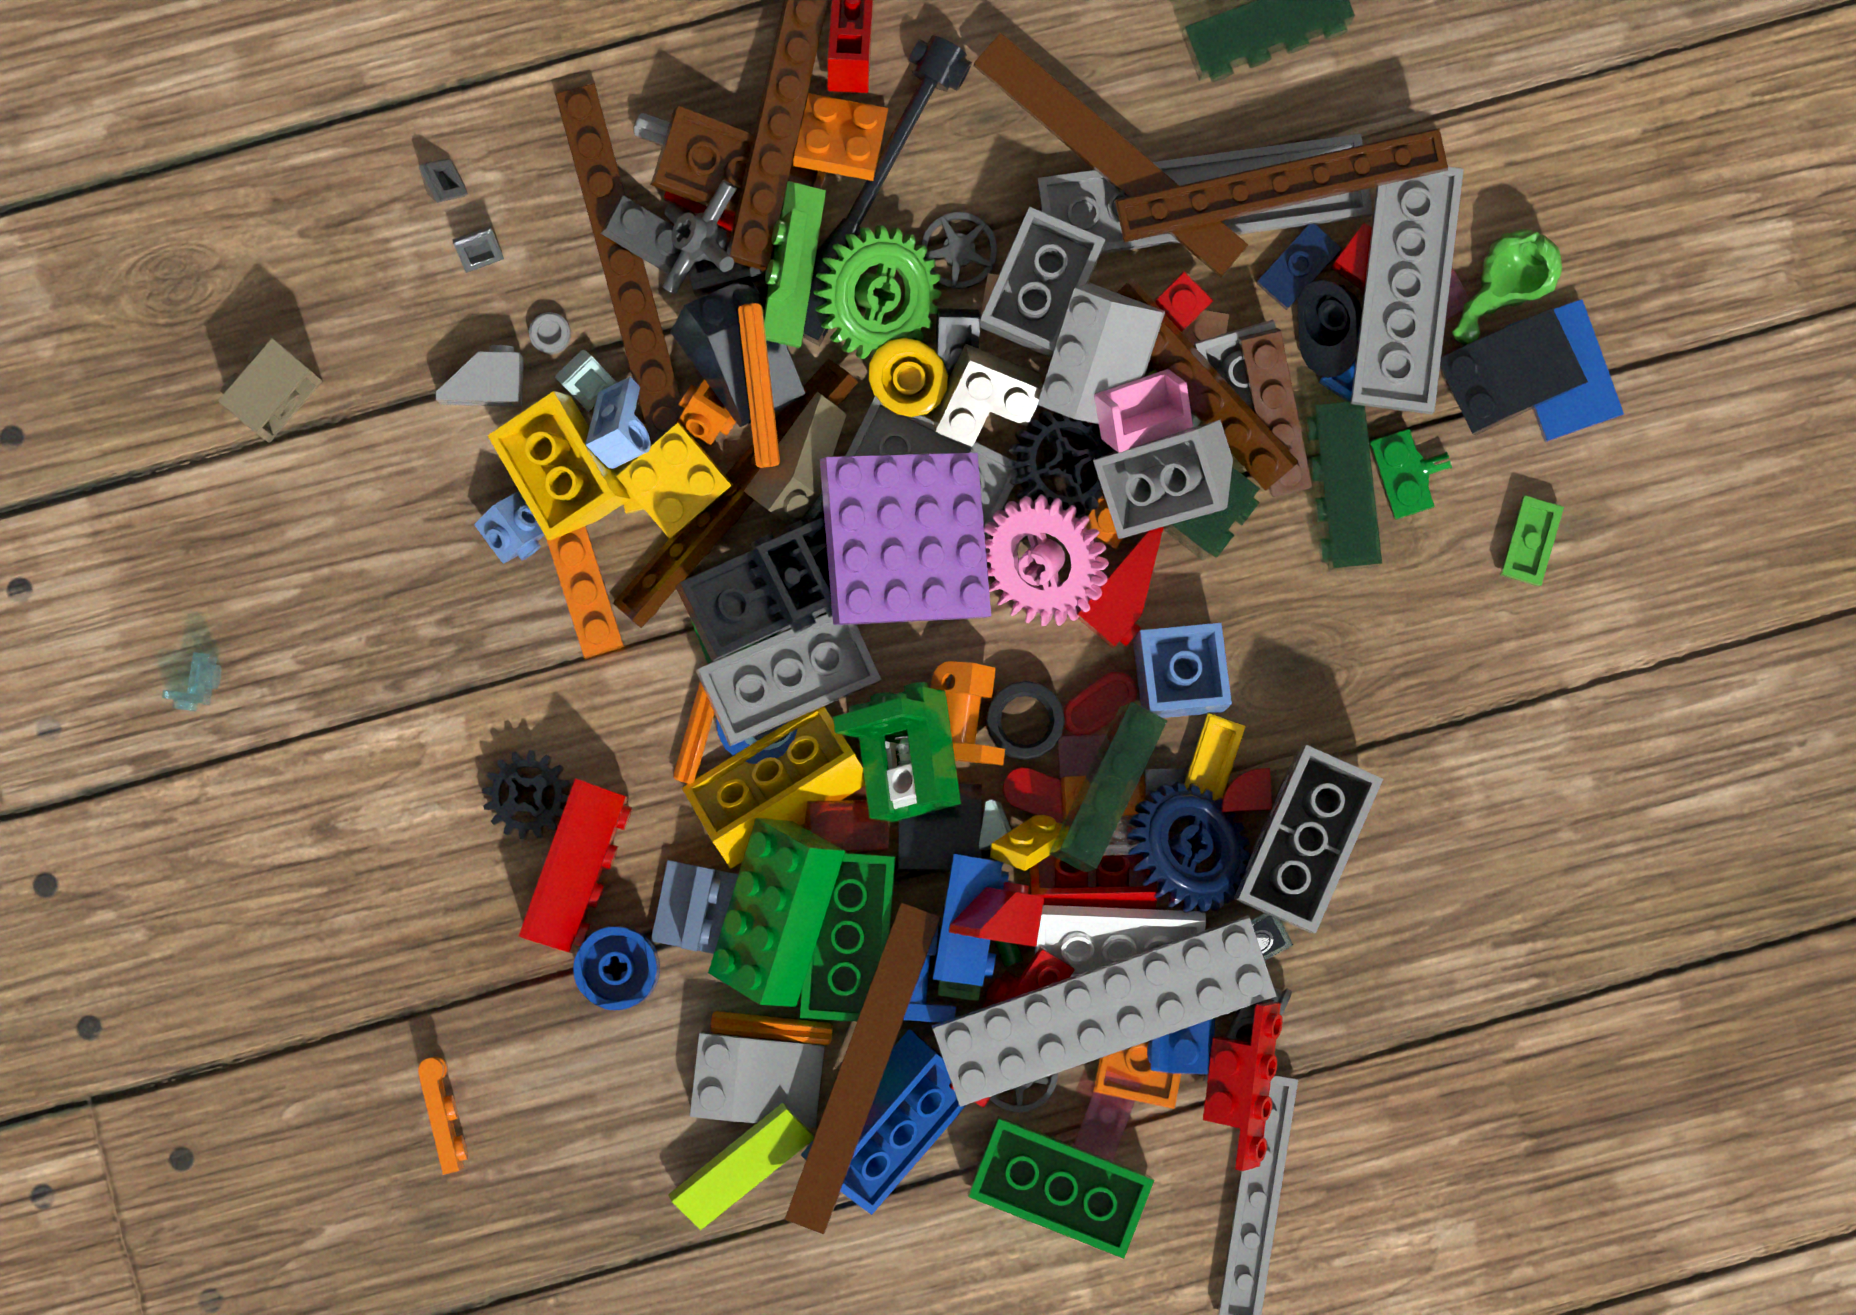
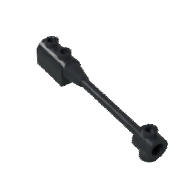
[803,35,972,347]

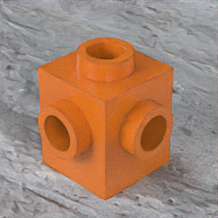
[677,379,736,445]

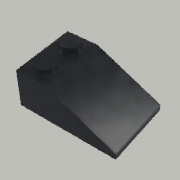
[670,277,806,427]
[1440,308,1588,435]

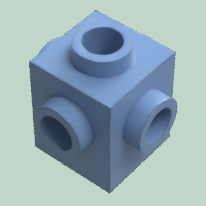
[474,491,544,564]

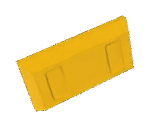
[1184,713,1246,801]

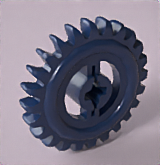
[1126,781,1251,913]

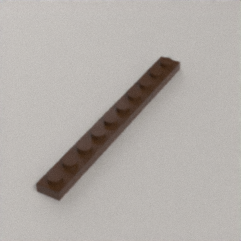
[555,83,691,446]

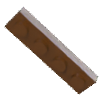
[1238,328,1313,497]

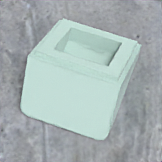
[555,350,617,412]
[979,799,1011,851]

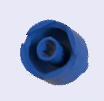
[573,926,660,1010]

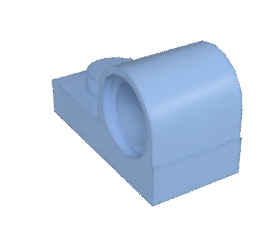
[585,376,651,469]

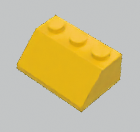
[487,391,631,540]

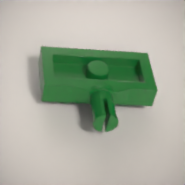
[1370,429,1452,520]

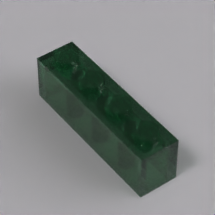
[1182,0,1355,82]
[1305,402,1382,572]
[1049,702,1167,873]

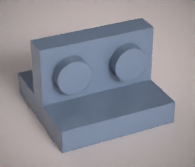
[651,860,738,954]

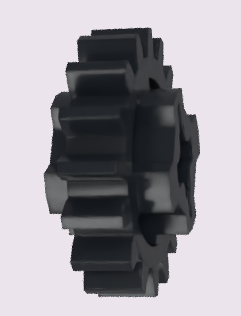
[482,750,572,840]

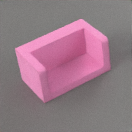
[1094,369,1193,453]

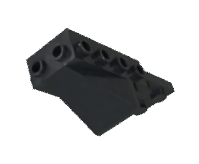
[675,511,832,662]

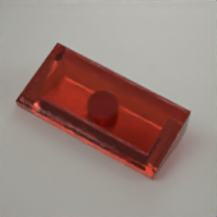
[804,800,889,851]

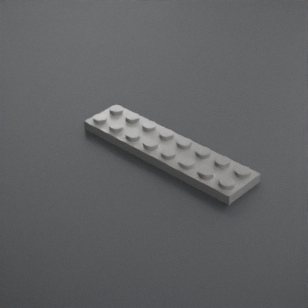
[1037,134,1373,254]
[932,915,1276,1107]

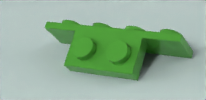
[763,181,826,348]

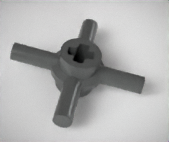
[662,180,737,294]

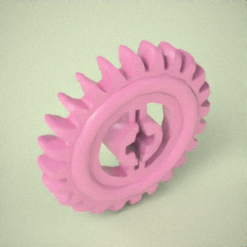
[984,495,1109,626]

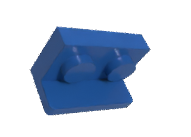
[1147,1018,1215,1075]

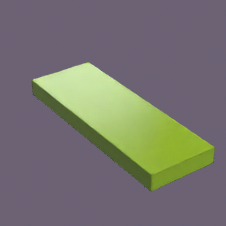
[668,1103,814,1230]

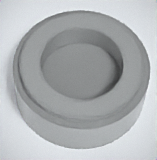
[529,312,571,355]

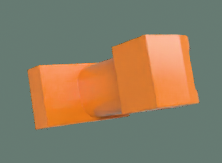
[931,661,1005,765]

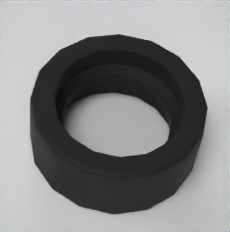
[986,681,1065,760]

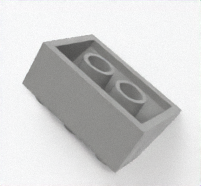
[1037,283,1165,424]
[1093,420,1233,539]

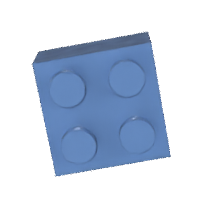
[1133,623,1232,720]

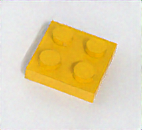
[616,422,733,539]

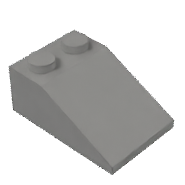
[690,1032,825,1128]

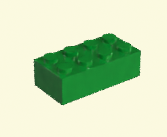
[708,818,845,1006]
[800,853,895,1022]
[968,1116,1155,1259]

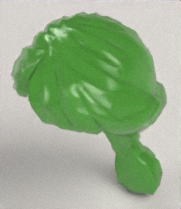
[1452,229,1562,345]

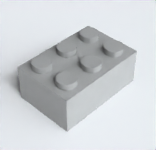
[980,207,1105,358]

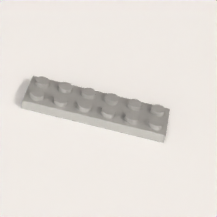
[1350,167,1464,414]

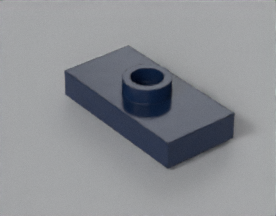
[1256,223,1342,310]

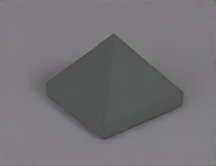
[419,158,468,203]
[452,226,504,273]

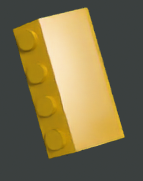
[682,706,865,869]

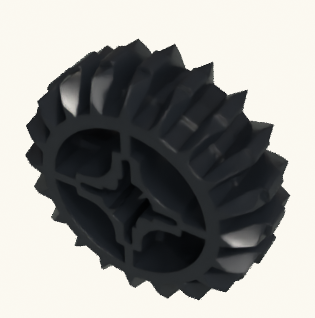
[1006,411,1113,518]

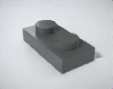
[601,196,681,274]

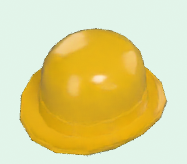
[869,338,948,417]

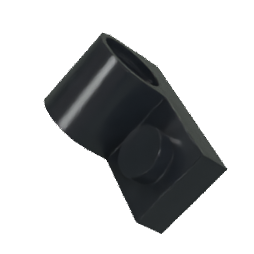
[936,308,980,381]

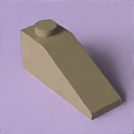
[744,392,847,525]

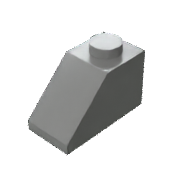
[436,345,524,407]

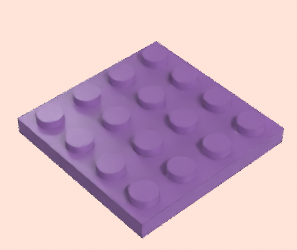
[820,453,991,625]

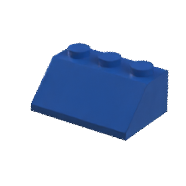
[933,854,1009,986]

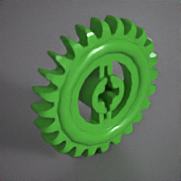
[813,225,942,359]

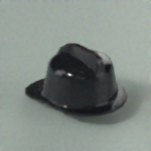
[1297,280,1362,378]

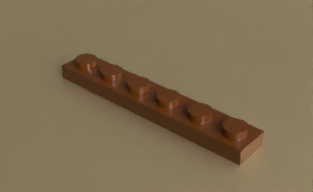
[1116,278,1299,491]

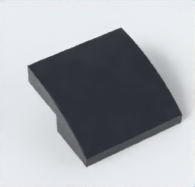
[898,783,982,872]

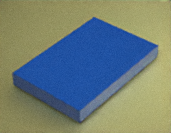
[1504,299,1624,442]

